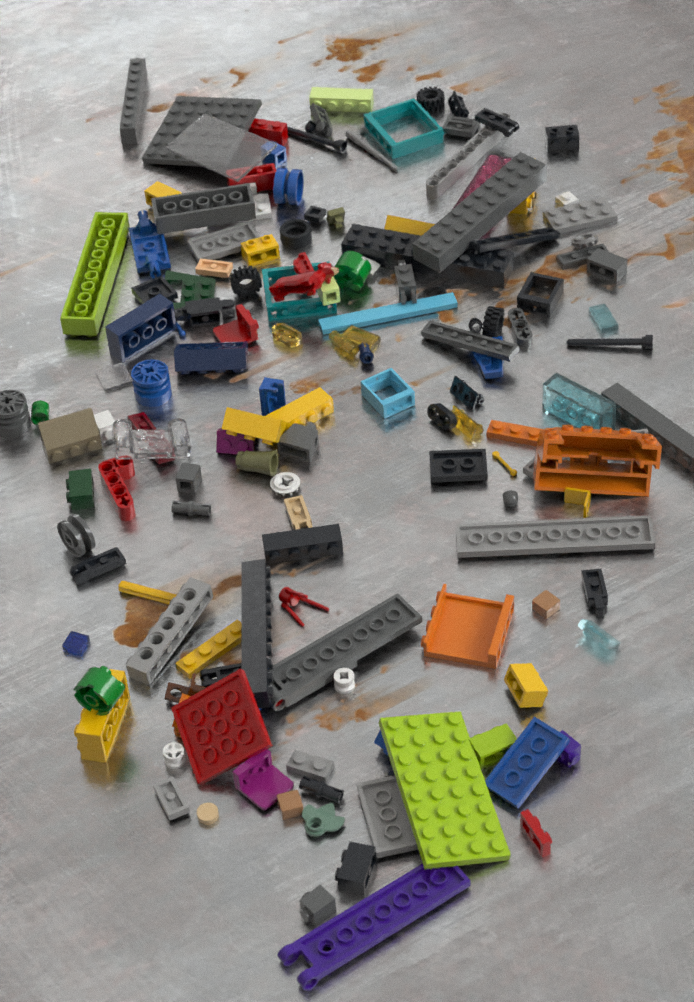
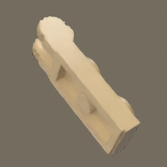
[283,495,312,530]

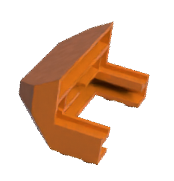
[533,425,662,497]

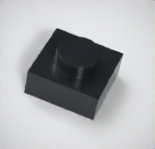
[304,205,326,224]

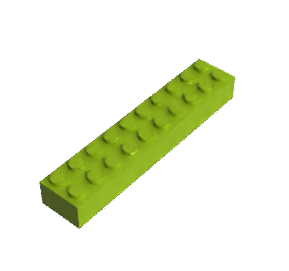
[60,212,130,336]

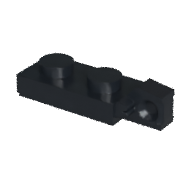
[581,569,608,617]

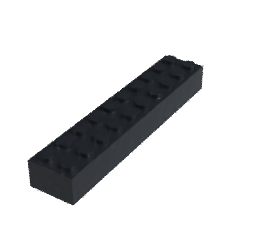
[341,224,514,289]

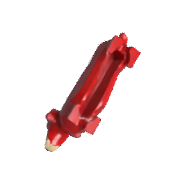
[269,262,339,302]

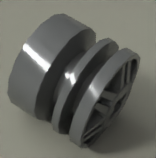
[0,389,31,438]

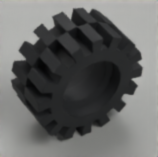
[416,86,445,113]
[230,265,262,298]
[482,306,505,337]

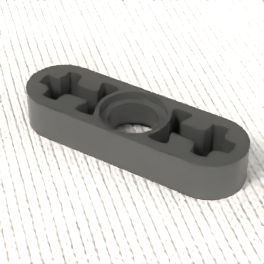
[508,308,532,347]

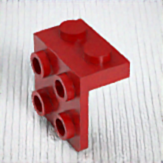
[213,304,259,343]

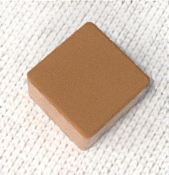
[532,590,560,619]
[277,790,303,820]

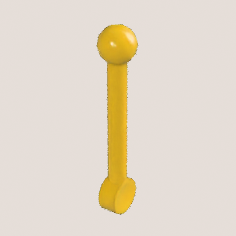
[492,451,517,476]

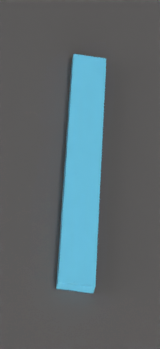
[318,292,458,335]

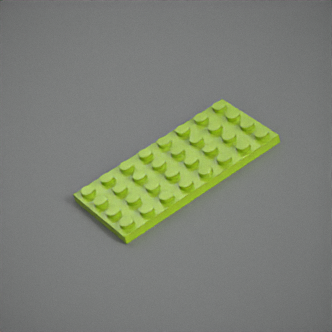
[378,711,511,869]

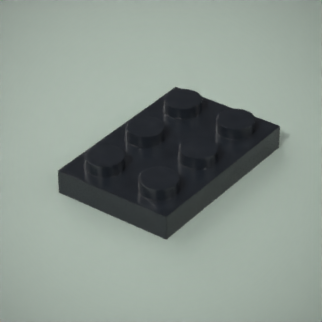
[429,449,488,483]

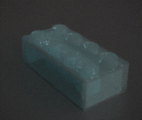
[542,372,616,430]

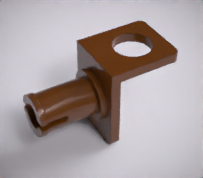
[164,673,207,703]

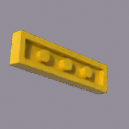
[175,619,242,679]

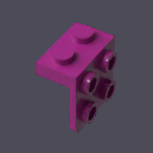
[216,427,254,454]
[233,749,294,810]

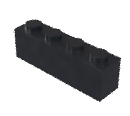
[262,524,343,565]

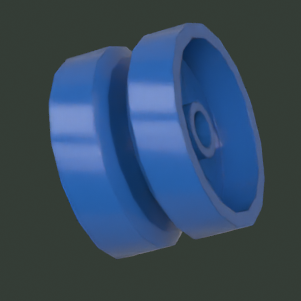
[273,168,304,206]

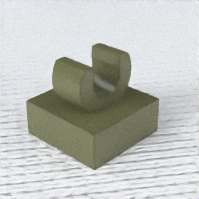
[326,207,345,229]

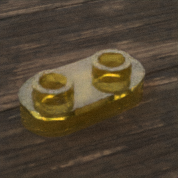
[272,323,302,347]

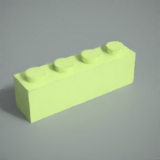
[309,87,374,113]

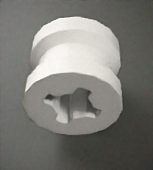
[334,668,355,694]
[163,742,186,769]

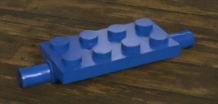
[129,210,171,278]

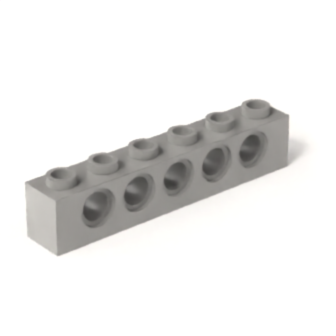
[126,577,213,685]

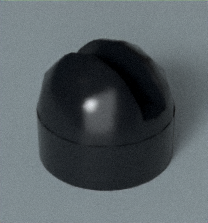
[305,120,317,134]

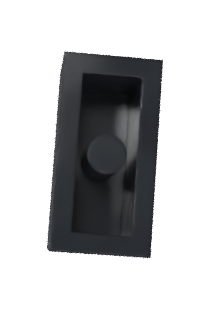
[335,841,377,896]

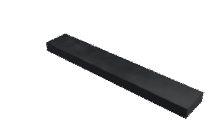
[469,227,560,253]

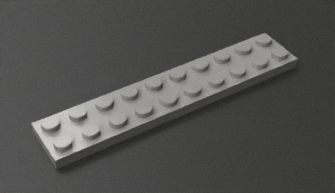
[456,515,655,558]

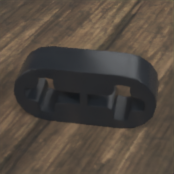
[427,403,457,430]

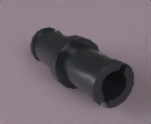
[468,318,483,333]
[299,775,344,804]

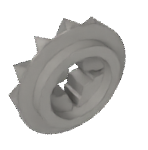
[571,233,599,248]

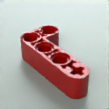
[98,455,136,521]

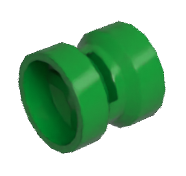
[31,400,50,425]

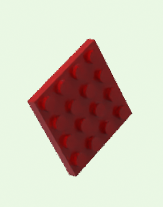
[171,669,272,785]

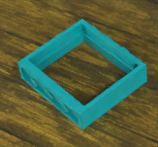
[364,98,445,159]
[262,261,337,321]

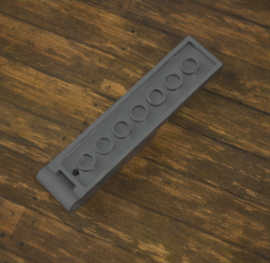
[270,593,422,711]

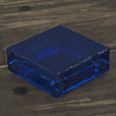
[62,631,90,655]

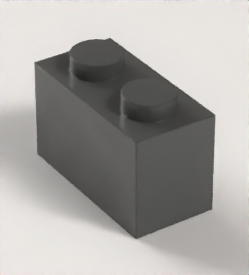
[587,248,628,284]

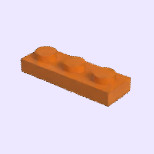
[486,420,544,446]

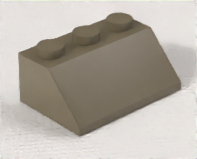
[38,408,102,464]

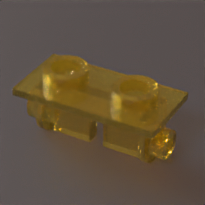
[452,405,484,440]

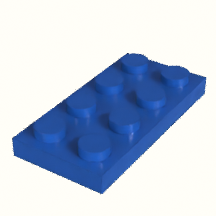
[485,717,570,809]

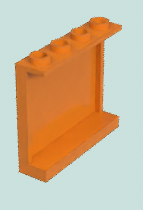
[421,584,514,669]

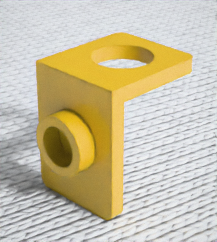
[564,487,591,518]

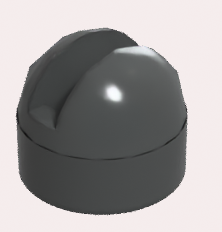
[502,490,518,507]

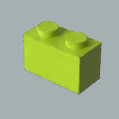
[469,723,517,770]

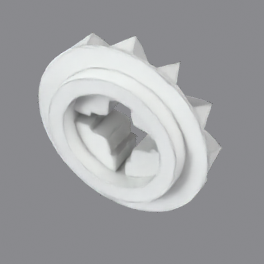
[270,472,301,497]

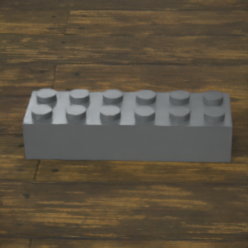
[151,183,256,234]

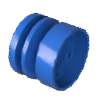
[131,359,172,407]

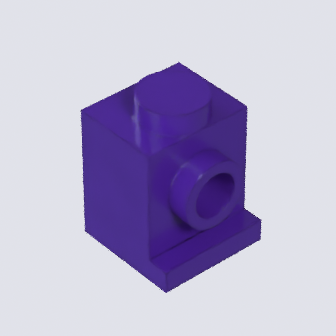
[556,730,581,767]

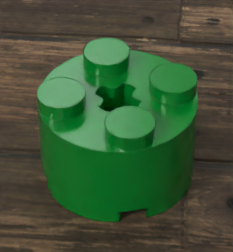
[333,251,371,291]
[73,666,125,716]

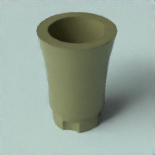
[236,450,279,476]

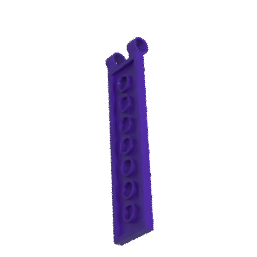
[277,863,471,991]

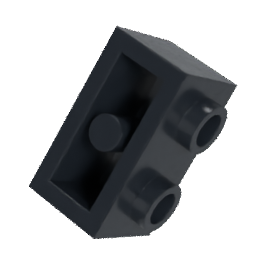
[545,125,580,151]

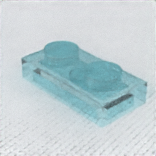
[578,619,621,650]

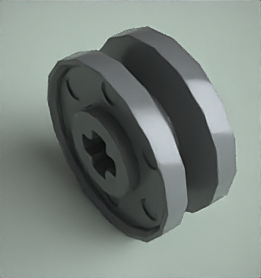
[57,514,96,557]

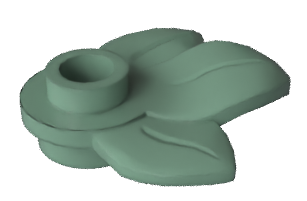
[302,803,345,837]

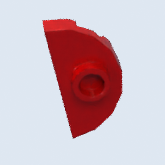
[293,252,314,274]

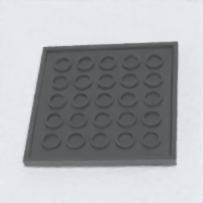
[142,96,262,168]

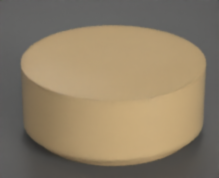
[197,803,219,825]

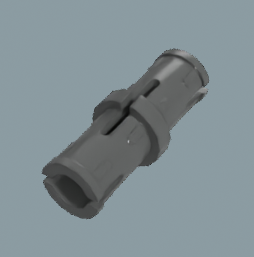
[171,501,211,516]

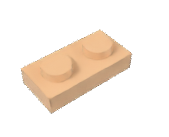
[195,259,233,278]

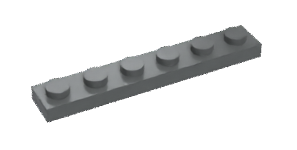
[420,320,520,362]

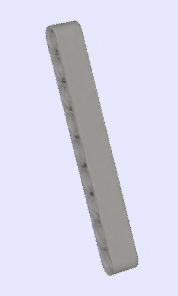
[426,113,510,199]

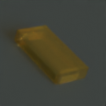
[342,325,381,351]

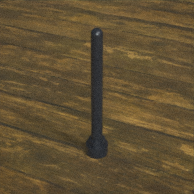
[287,126,347,153]
[566,335,653,349]

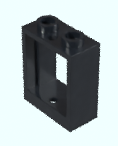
[517,272,564,318]

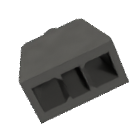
[277,422,319,463]

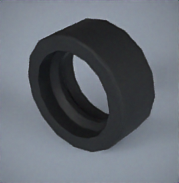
[280,219,312,248]

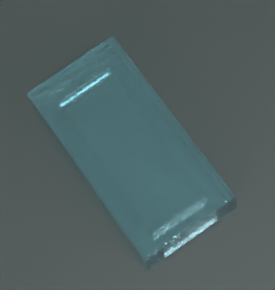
[589,304,618,333]

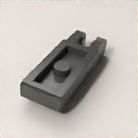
[310,103,333,137]

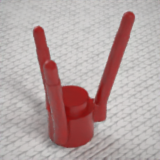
[278,587,329,627]

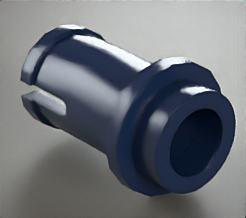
[358,343,374,364]

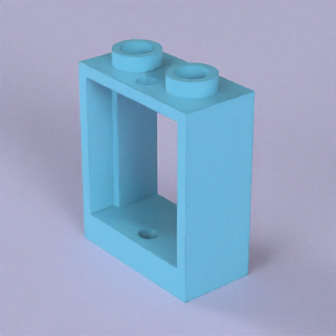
[361,368,415,419]

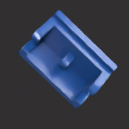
[259,377,286,416]

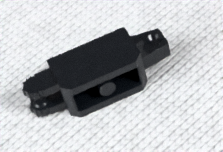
[174,297,235,328]

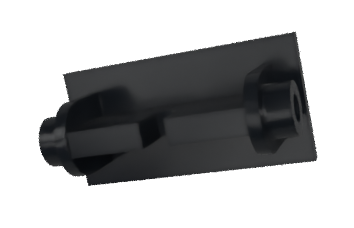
[448,91,469,118]
[450,376,484,410]

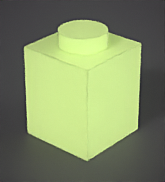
[317,277,340,306]

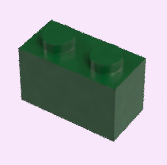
[66,468,95,511]

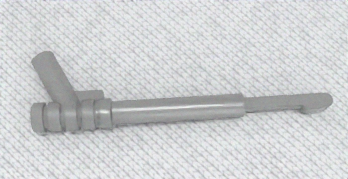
[345,125,398,171]

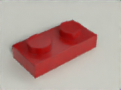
[520,809,552,858]

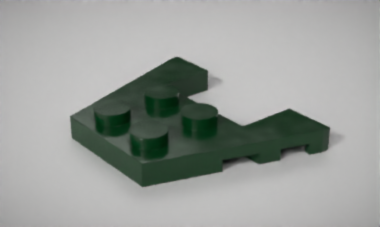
[165,271,216,309]

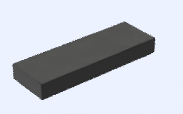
[556,243,609,270]

